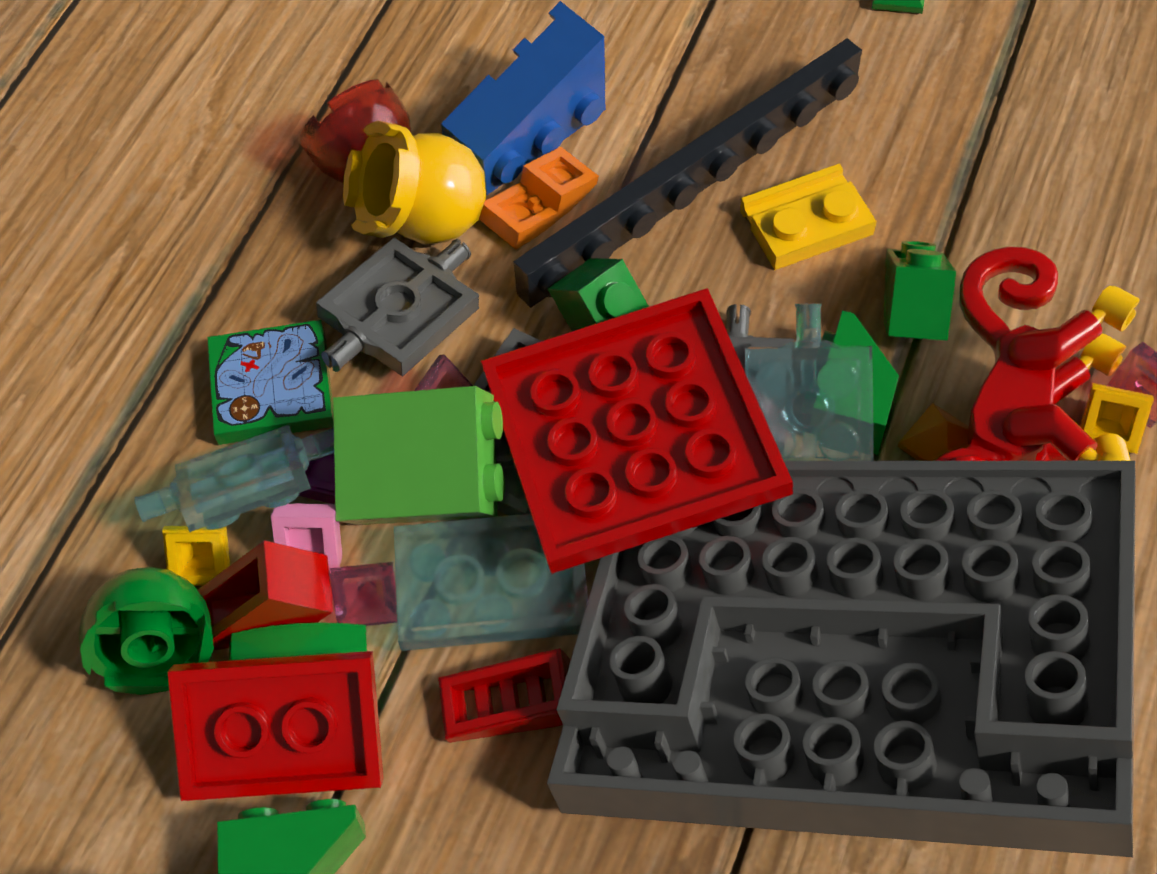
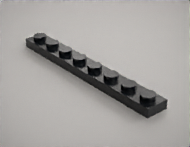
[513,38,862,308]

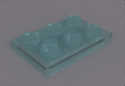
[394,514,588,651]

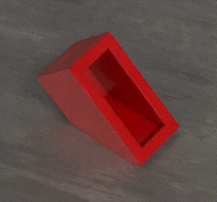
[198,540,333,651]

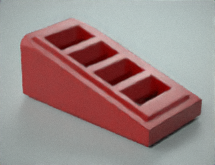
[438,648,571,743]

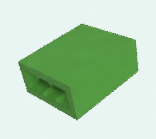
[333,386,505,525]

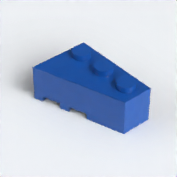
[441,1,606,195]

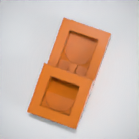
[479,147,599,250]

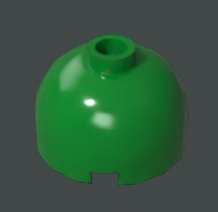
[79,567,214,695]

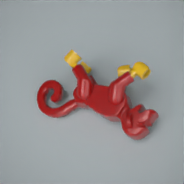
[933,247,1140,461]

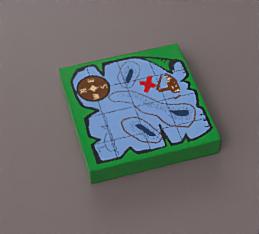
[207,320,334,445]

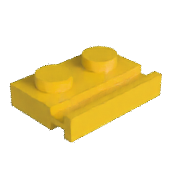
[740,163,877,271]

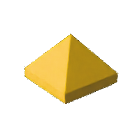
[1080,383,1154,454]
[162,526,230,586]

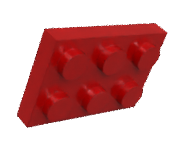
[167,651,384,801]

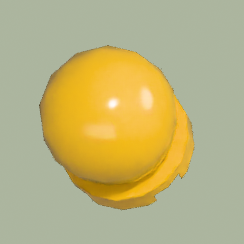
[343,120,486,245]

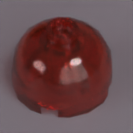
[300,79,411,184]

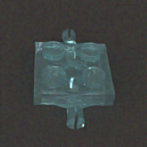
[745,303,874,461]
[134,425,334,532]

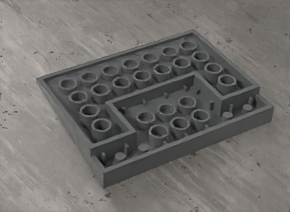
[547,461,1136,857]

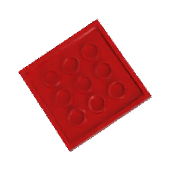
[481,288,793,574]

